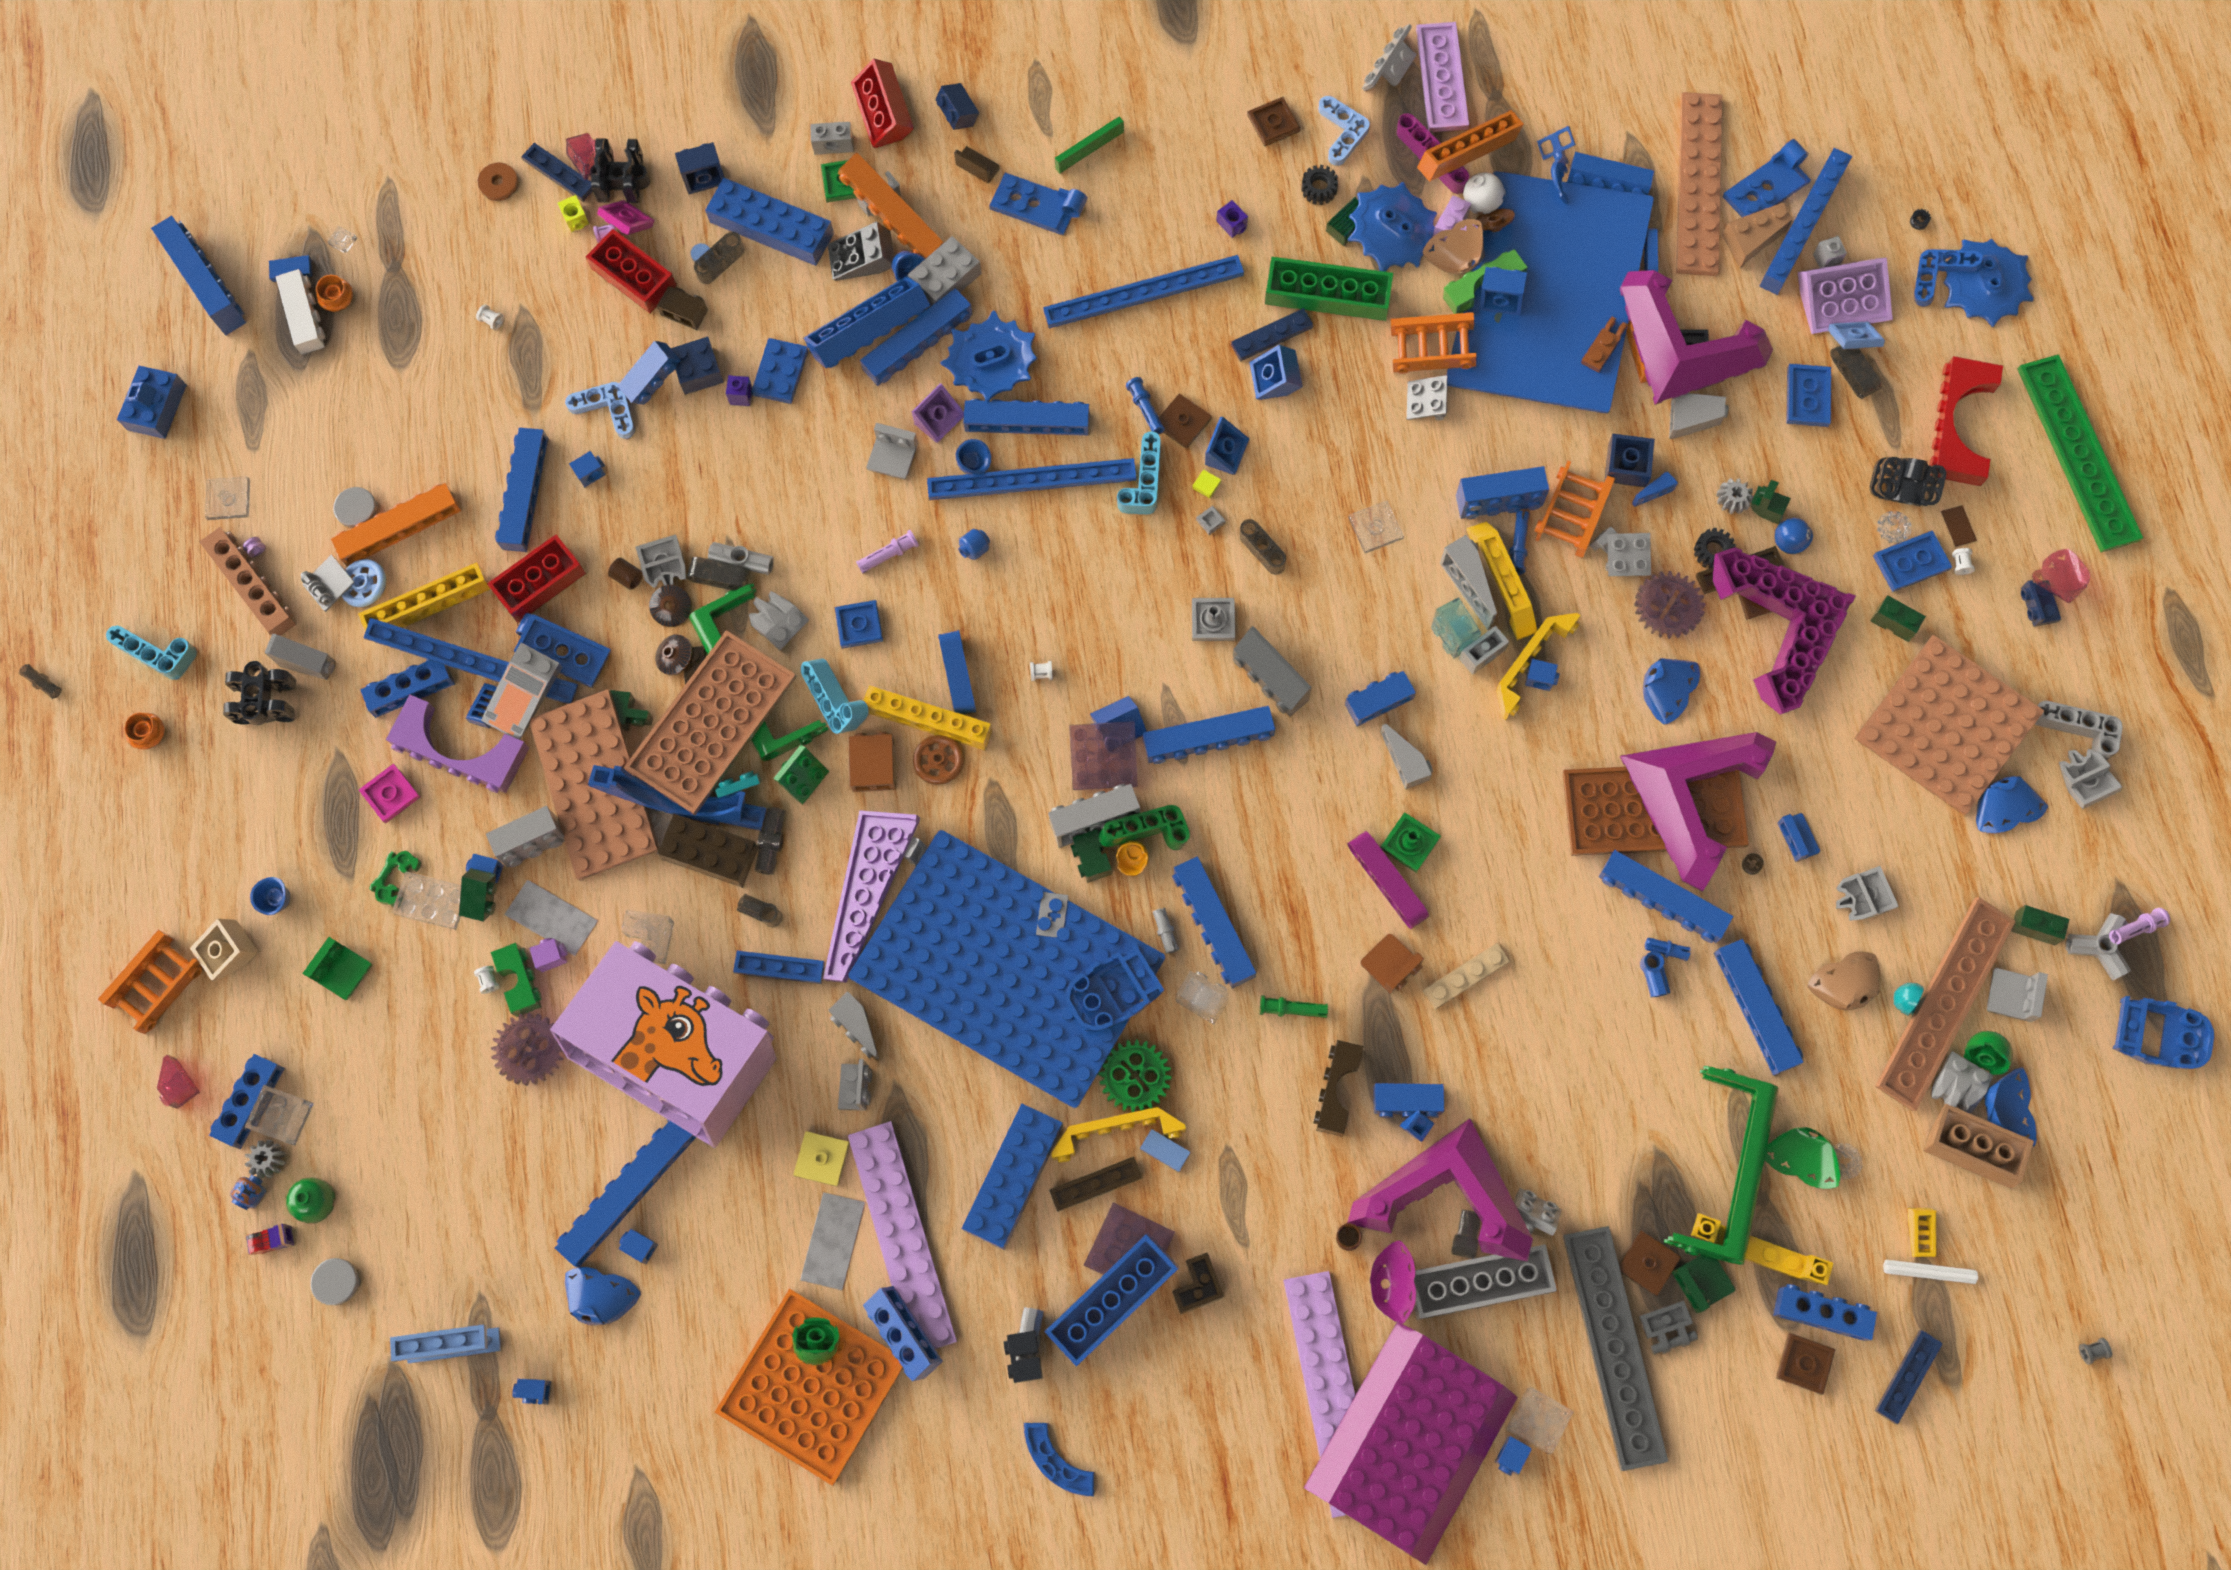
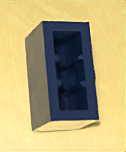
[935,83,979,130]

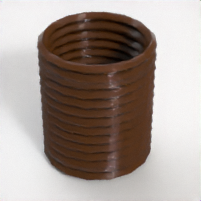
[608,557,643,590]
[1336,1223,1362,1251]

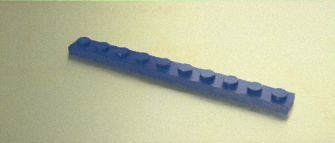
[1043,255,1244,329]
[927,458,1136,501]
[363,618,578,704]

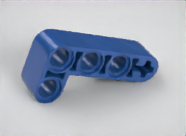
[938,630,976,715]

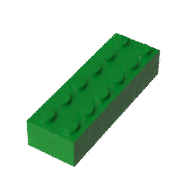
[1265,256,1393,321]

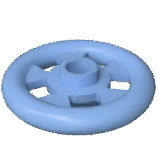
[342,559,386,607]

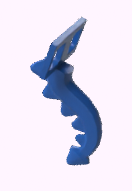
[1537,126,1576,204]

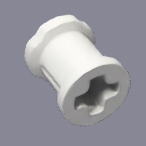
[476,304,504,330]
[1952,548,1975,575]
[1030,661,1053,681]
[474,966,500,994]

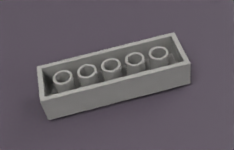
[1411,1244,1557,1320]

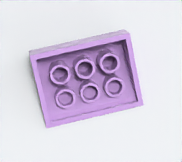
[1798,258,1893,334]

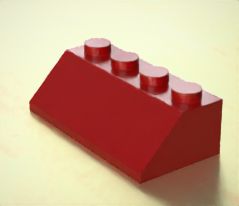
[851,58,914,148]

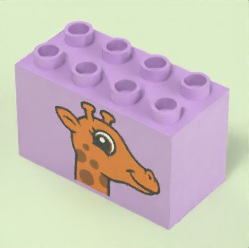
[550,941,776,1148]

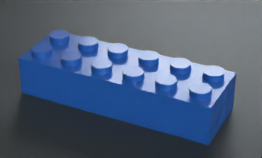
[705,178,834,266]
[151,215,246,336]
[803,276,930,368]
[961,1103,1063,1251]
[1044,1233,1180,1367]

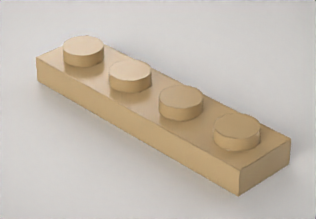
[1423,943,1510,1010]

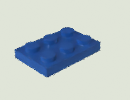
[751,338,809,404]
[1786,364,1831,427]
[1873,530,1952,592]

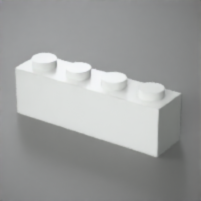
[275,269,325,355]

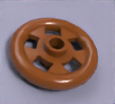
[913,735,964,785]

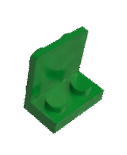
[302,937,372,1000]

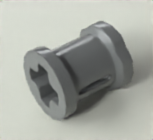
[2079,1338,2112,1365]

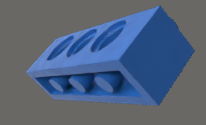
[360,659,455,718]
[209,1054,285,1149]
[1773,1284,1877,1341]
[863,1286,943,1381]

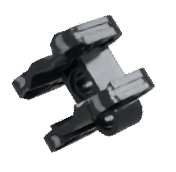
[589,138,651,203]
[1869,457,1946,506]
[223,661,297,726]

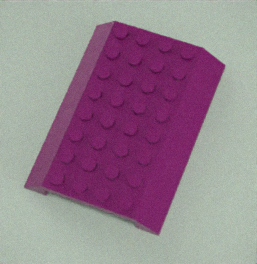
[1303,1322,1518,1565]

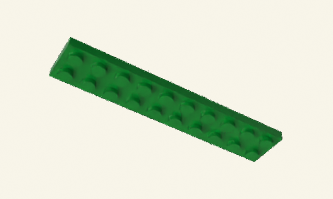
[2017,354,2143,553]

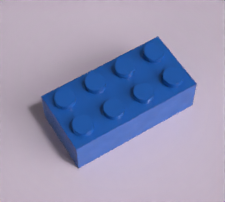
[1456,466,1549,519]

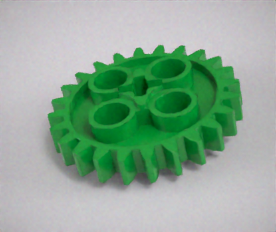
[1099,1039,1172,1112]

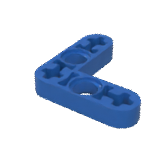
[1914,249,1983,307]

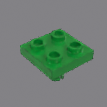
[773,745,829,805]
[1380,812,1441,873]

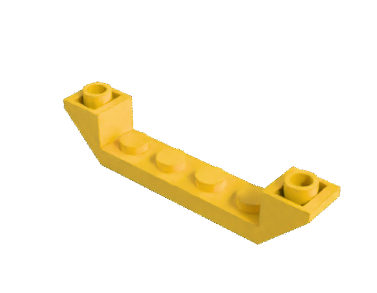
[1467,521,1537,640]
[1497,613,1580,720]
[1051,1107,1186,1163]
[1691,1213,1834,1285]

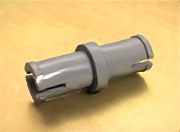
[1152,908,1179,954]

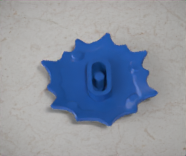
[1348,182,1437,272]
[1943,239,2034,327]
[940,310,1037,402]

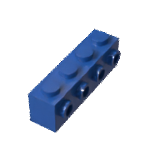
[1567,152,1654,195]

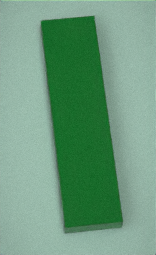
[1055,116,1124,174]

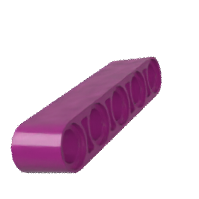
[1396,113,1469,194]
[1347,831,1429,929]

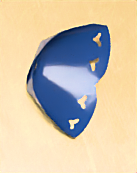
[1643,658,1700,724]
[1976,776,2048,833]
[1984,1067,2037,1146]
[565,1267,641,1326]

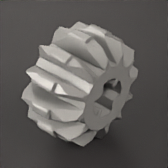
[1716,478,1753,514]
[245,1140,286,1179]

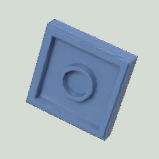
[1828,322,1885,349]

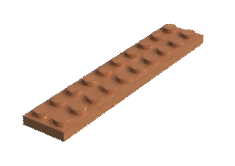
[1676,92,1722,276]
[1875,897,2016,1111]

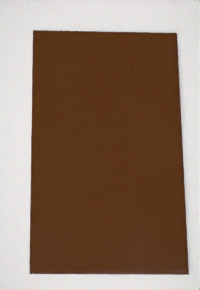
[1941,505,1977,547]

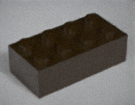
[657,814,759,888]

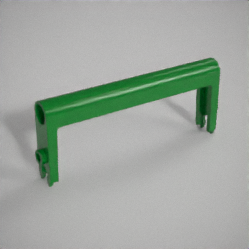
[689,583,829,761]
[1664,1066,1779,1265]

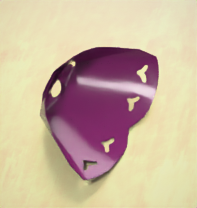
[1369,1240,1416,1324]

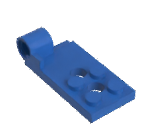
[1723,139,1811,217]
[989,173,1088,236]
[514,613,611,688]

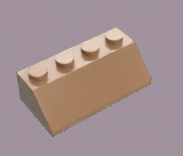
[1923,1103,2034,1189]

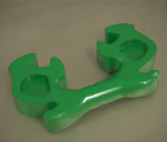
[369,851,421,907]

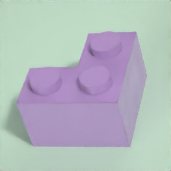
[1433,195,1478,242]

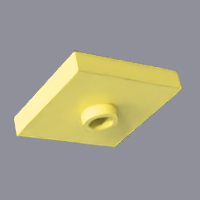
[793,1131,850,1187]

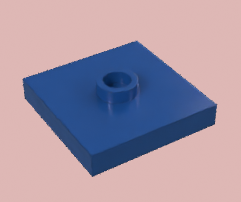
[835,600,883,649]

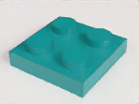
[715,770,762,798]

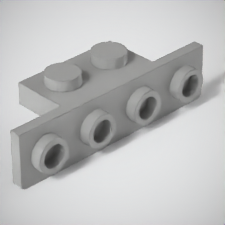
[1362,24,1417,91]

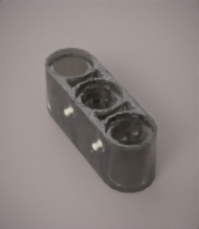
[694,232,745,284]
[1830,345,1882,399]
[1239,519,1286,575]
[687,557,751,590]

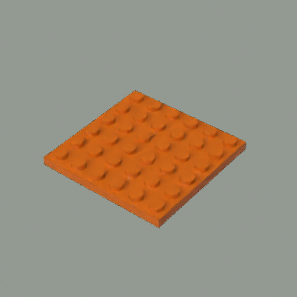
[714,1288,903,1486]

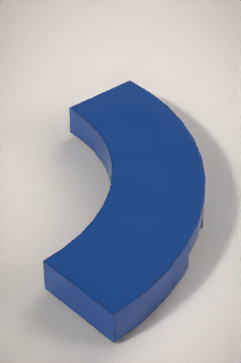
[1024,1423,1094,1496]

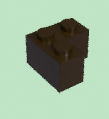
[1172,1252,1224,1315]

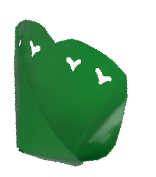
[1765,1127,1841,1189]

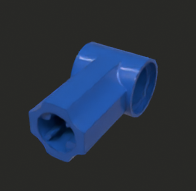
[1640,951,1671,998]

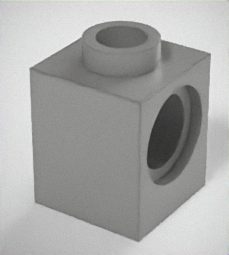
[1813,236,1847,268]

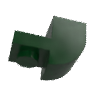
[1750,480,1791,525]
[610,690,653,731]

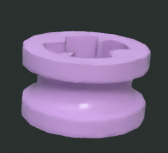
[243,537,265,557]

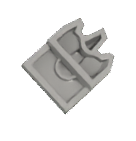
[635,534,686,588]
[749,591,809,650]
[2059,749,2122,809]
[1836,866,1899,921]
[1932,1051,1993,1113]

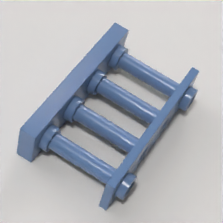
[390,1325,501,1364]

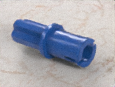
[1644,938,1691,961]

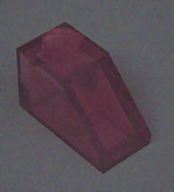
[566,133,596,180]
[157,1054,200,1109]

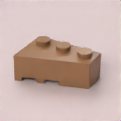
[1723,202,1792,268]

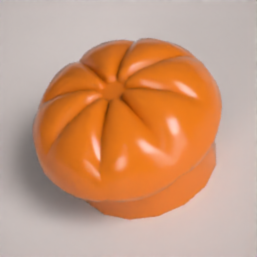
[316,275,353,312]
[124,712,165,750]

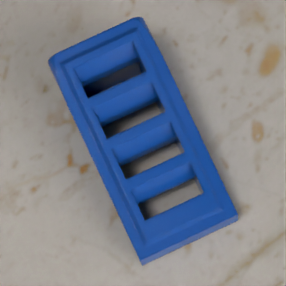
[1632,471,1678,507]
[466,683,497,729]

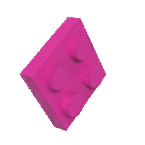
[597,200,655,235]
[359,763,420,824]

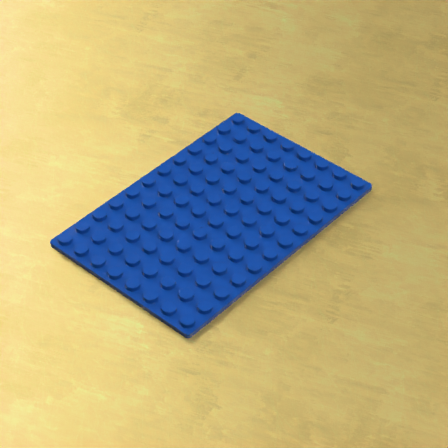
[1447,171,1654,414]
[848,830,1165,1108]

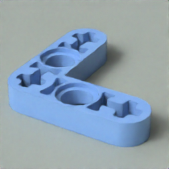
[1318,96,1369,166]
[565,382,635,439]

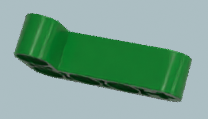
[1098,805,1190,850]

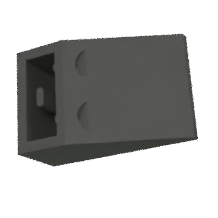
[827,221,894,281]

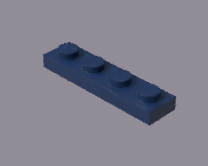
[521,142,593,202]
[1231,308,1313,362]
[1875,1330,1943,1425]

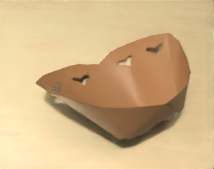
[1423,219,1485,273]
[1807,951,1880,1011]

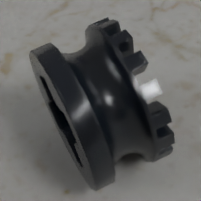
[1910,209,1931,230]

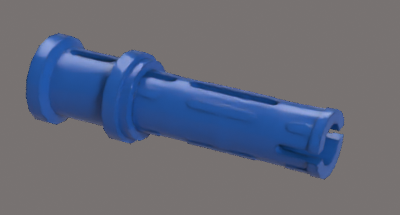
[1126,377,1165,435]
[1509,511,1530,575]

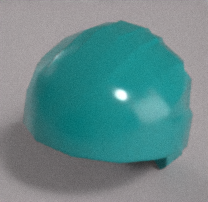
[1893,983,1924,1016]

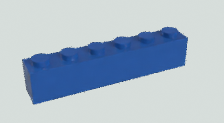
[860,288,972,386]
[963,399,1090,436]
[495,427,548,552]
[1143,706,1275,764]
[1598,850,1734,943]
[1172,856,1256,989]
[1713,939,1803,1076]

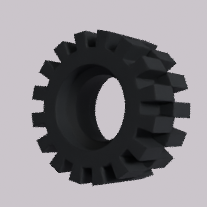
[1301,165,1338,205]
[1694,528,1736,569]

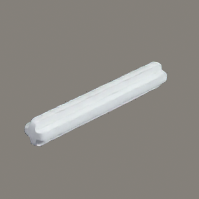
[1883,1260,1978,1284]

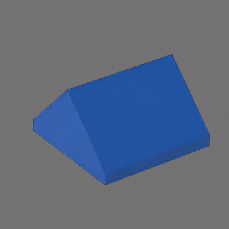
[1205,417,1249,475]
[1090,696,1147,751]

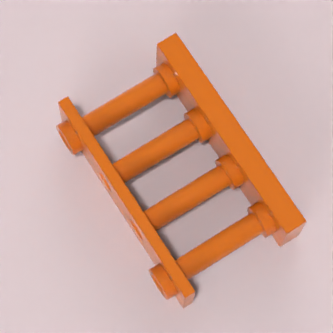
[1391,312,1476,374]
[1534,460,1615,558]
[98,930,203,1034]

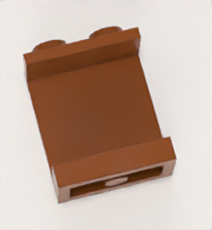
[849,732,896,792]

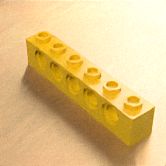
[358,562,491,631]
[863,685,993,751]

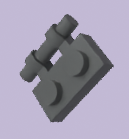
[1639,1301,1698,1355]

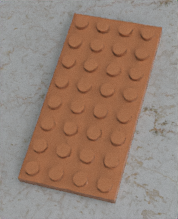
[624,630,797,815]
[529,689,659,880]

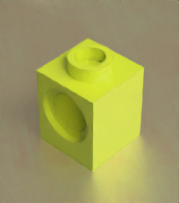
[557,195,589,232]

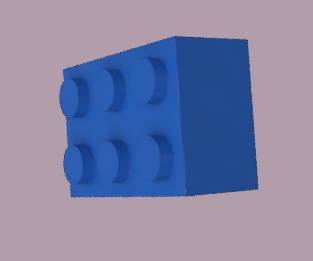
[117,365,187,439]

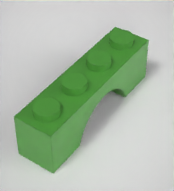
[1443,249,1528,314]

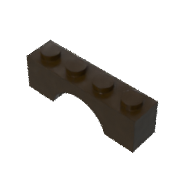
[1313,1040,1364,1137]

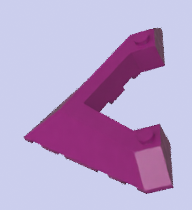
[1619,270,1773,405]
[1713,547,1856,715]
[1620,732,1776,892]
[1347,1118,1533,1262]

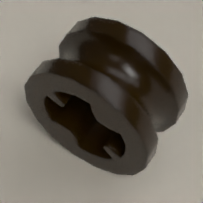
[1742,853,1764,875]

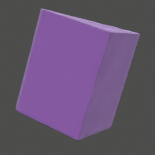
[912,384,964,443]

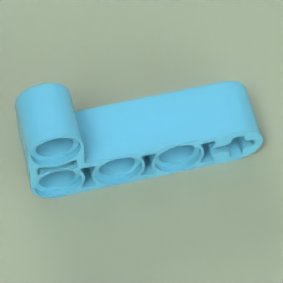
[1117,431,1161,515]
[106,625,197,680]
[801,659,869,734]

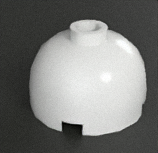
[1463,172,1505,214]

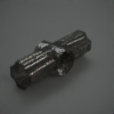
[755,807,787,875]

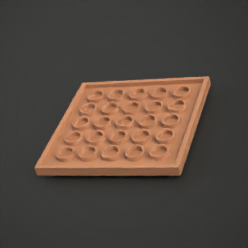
[1854,635,2044,816]

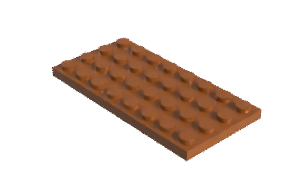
[1562,767,1749,856]

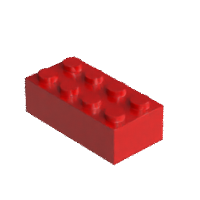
[585,229,677,314]
[487,534,586,623]

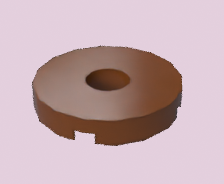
[477,162,519,201]

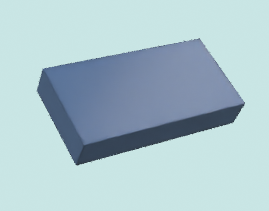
[1140,1129,1190,1172]

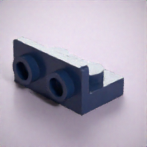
[2021,580,2061,627]

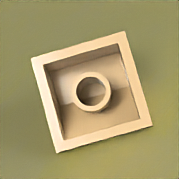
[190,919,258,981]

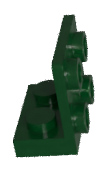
[1672,1255,1736,1313]

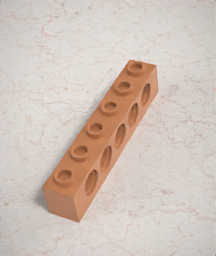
[199,527,297,636]

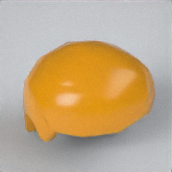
[1116,840,1149,876]

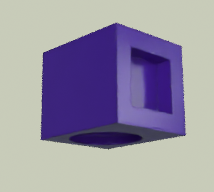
[1216,200,1248,238]
[726,375,753,407]

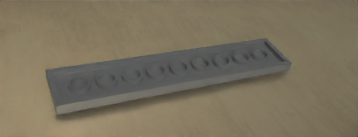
[1563,1226,1668,1471]

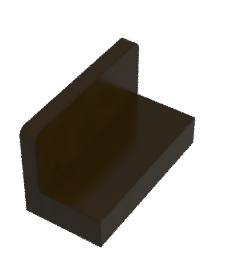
[954,146,1000,184]

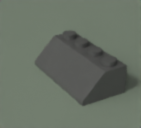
[1233,626,1312,717]

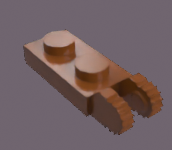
[1581,316,1628,373]

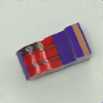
[246,1223,295,1255]

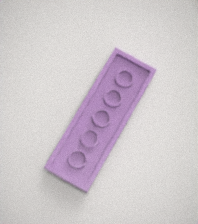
[1416,22,1469,132]

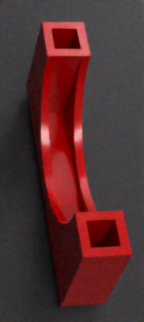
[1929,356,2003,487]

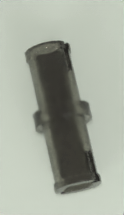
[19,664,62,699]

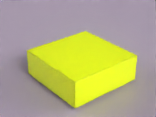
[1192,469,1221,498]

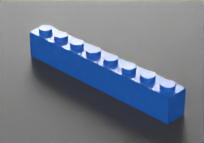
[1759,148,1852,295]
[555,1120,697,1267]

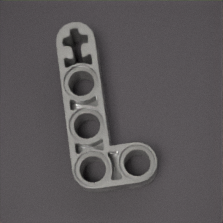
[2035,701,2123,760]

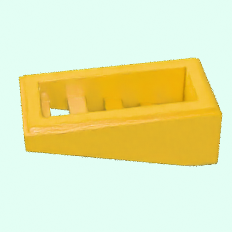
[1908,1208,1937,1257]

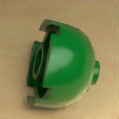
[1964,1031,2013,1075]
[286,1177,335,1223]
[792,1317,840,1366]

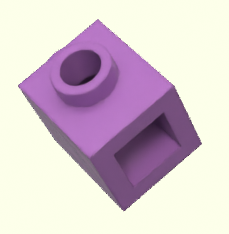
[529,938,568,972]

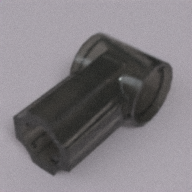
[737,894,782,928]
[1451,1210,1481,1259]

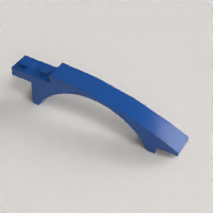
[588,765,766,831]

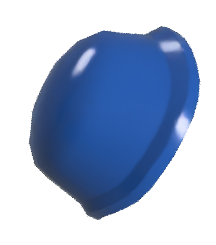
[891,251,925,281]
[955,439,991,474]
[1775,517,1813,554]
[250,877,290,915]

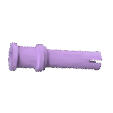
[856,530,919,574]
[2109,908,2170,944]

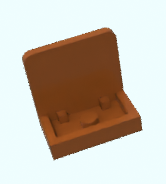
[1360,934,1424,994]

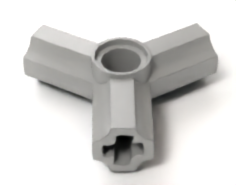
[2066,913,2131,981]

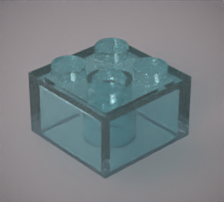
[1431,597,1481,659]

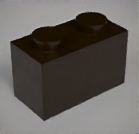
[657,286,708,330]

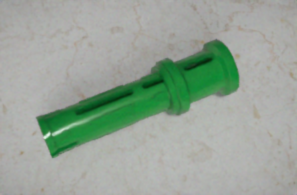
[1259,995,1328,1018]

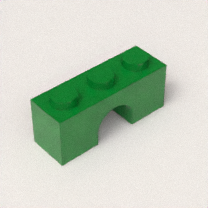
[490,942,542,1017]

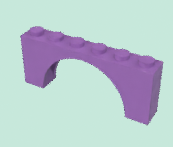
[386,695,529,793]

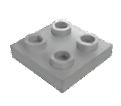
[1192,598,1235,641]
[1514,1188,1562,1236]

